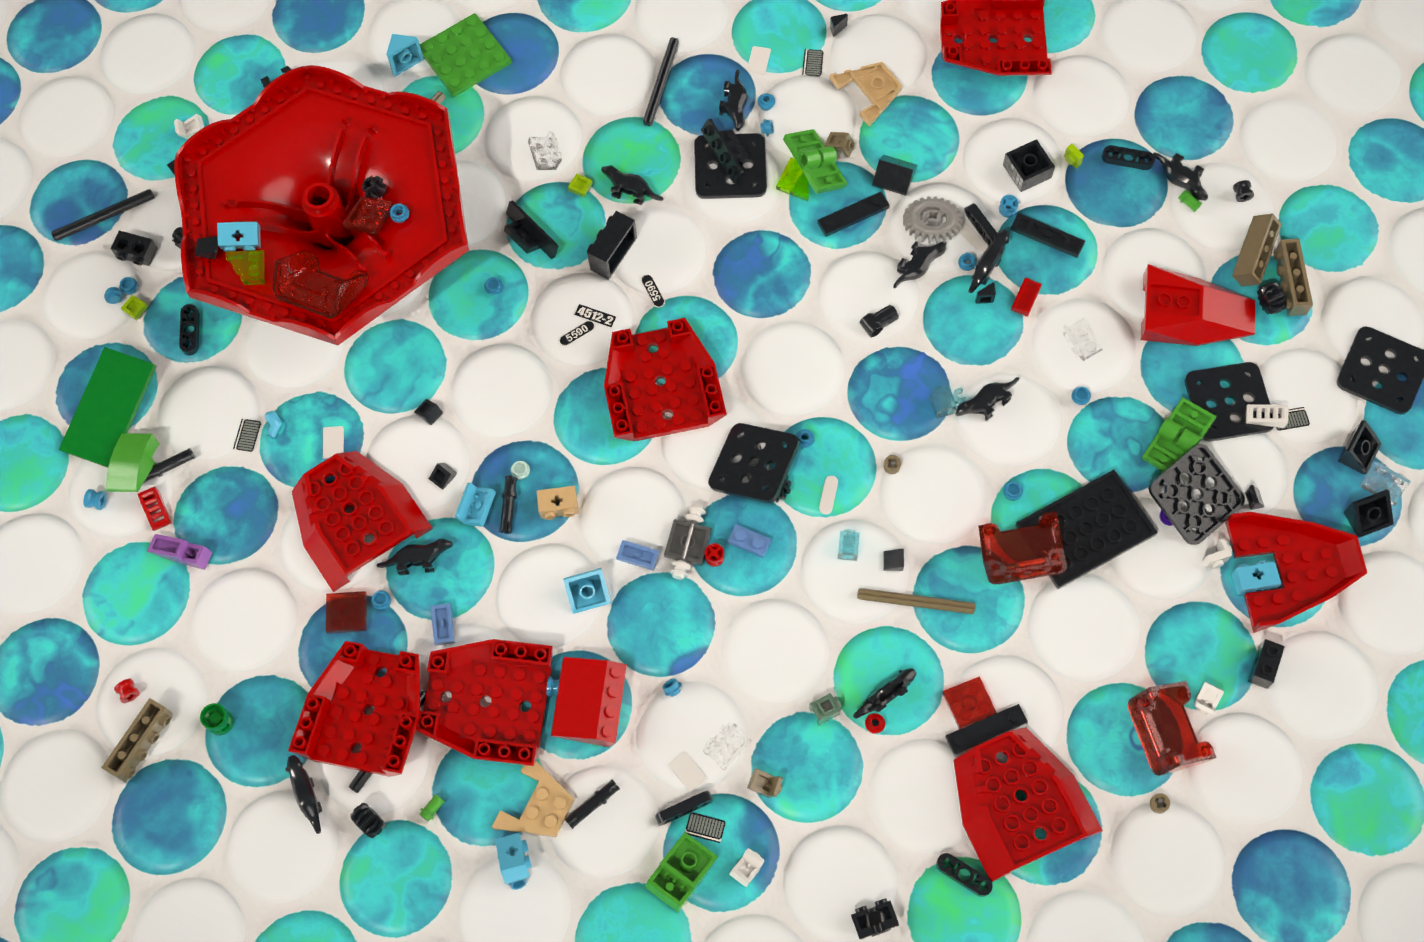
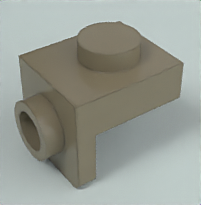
[747,769,783,798]

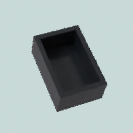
[587,211,637,280]

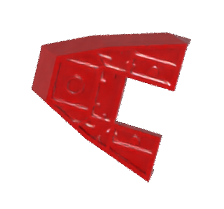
[1225,512,1368,633]

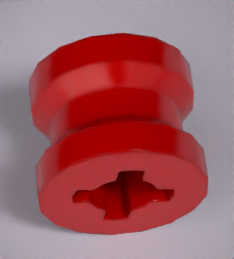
[705,543,724,567]
[114,679,140,703]

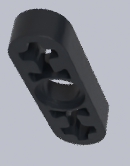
[1102,145,1155,170]
[964,203,997,246]
[179,304,200,356]
[655,791,713,826]
[936,853,993,897]

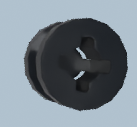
[1233,180,1254,202]

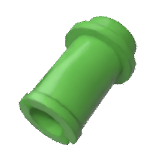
[1178,190,1202,213]
[419,794,445,822]

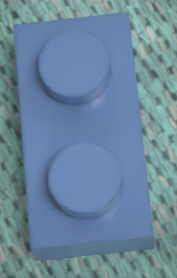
[728,525,771,558]
[616,540,660,571]
[430,603,455,646]

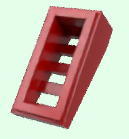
[137,487,172,531]

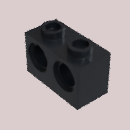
[110,230,158,266]

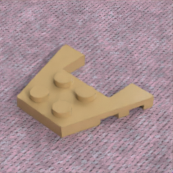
[829,62,902,127]
[492,761,575,837]

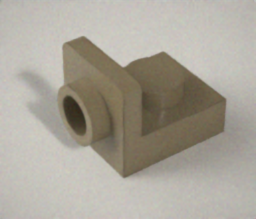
[824,132,855,157]

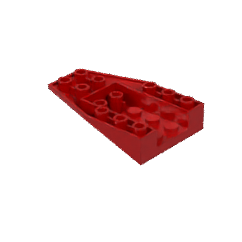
[1140,264,1255,346]

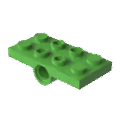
[783,129,848,194]
[1141,397,1216,472]

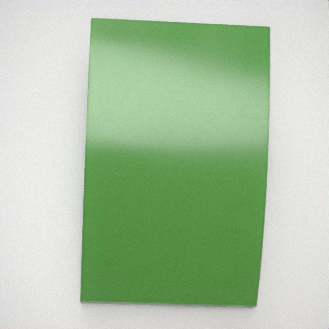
[106,433,160,492]
[645,832,718,913]

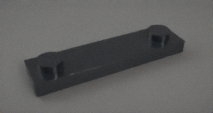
[817,191,890,237]
[1010,213,1085,258]
[945,704,1028,755]

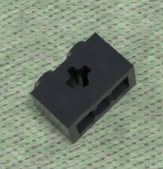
[1248,639,1285,689]

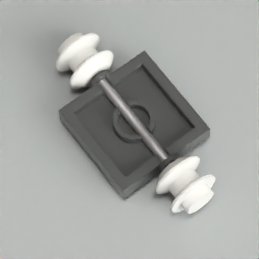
[664,504,712,580]

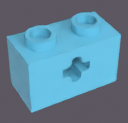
[217,222,261,252]
[1231,560,1281,596]
[495,833,532,884]

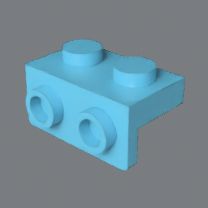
[455,483,496,527]

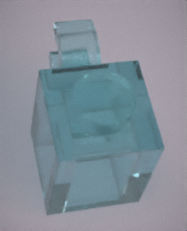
[930,386,966,418]
[837,529,860,561]

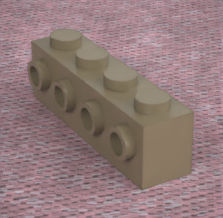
[1232,213,1282,286]
[1274,239,1313,316]
[101,698,173,783]

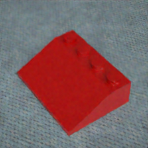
[551,657,627,747]

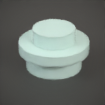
[511,461,530,480]

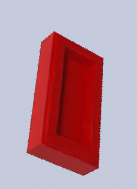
[1011,278,1042,317]

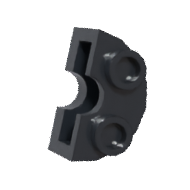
[851,898,899,940]

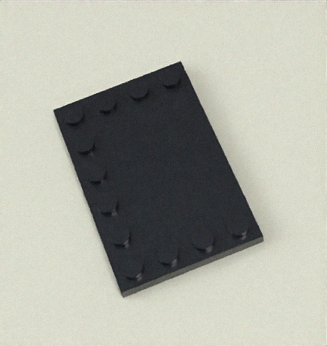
[1015,470,1158,590]

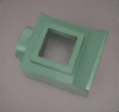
[809,693,842,725]

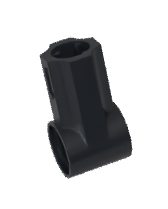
[859,305,899,338]

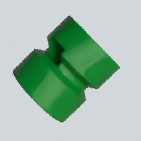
[200,703,234,736]

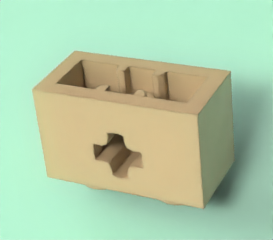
[537,486,579,520]

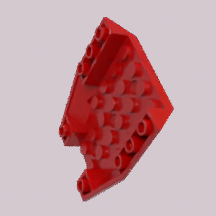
[940,0,1052,76]
[604,318,727,442]
[292,451,433,592]
[416,639,553,766]
[288,641,420,777]
[953,727,1103,882]

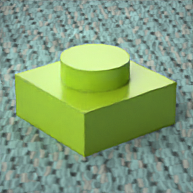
[1064,144,1084,168]
[568,173,593,198]
[120,295,148,320]

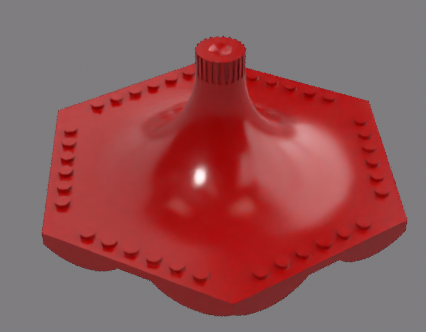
[174,65,469,346]

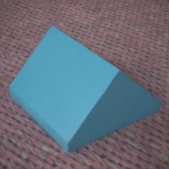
[386,34,424,77]
[563,568,611,614]

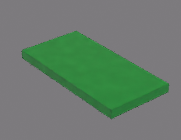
[59,347,157,468]

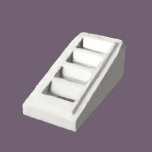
[1246,404,1289,428]

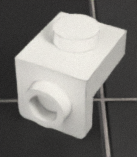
[174,114,204,140]
[1203,538,1232,569]
[1194,681,1224,715]
[729,848,764,887]

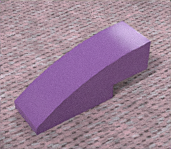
[147,534,213,570]

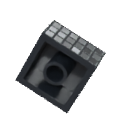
[1003,139,1055,192]

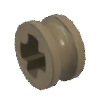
[883,455,901,474]
[1149,793,1170,814]

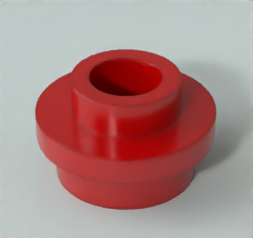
[865,713,885,734]

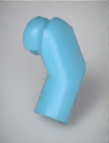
[264,411,282,439]

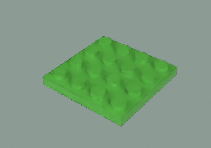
[419,13,512,97]

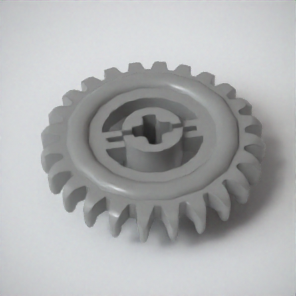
[903,196,963,244]

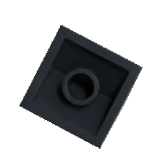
[872,155,917,196]
[1338,420,1381,474]
[1344,489,1394,538]

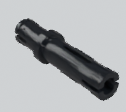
[143,448,195,484]
[499,475,518,534]
[564,779,620,829]

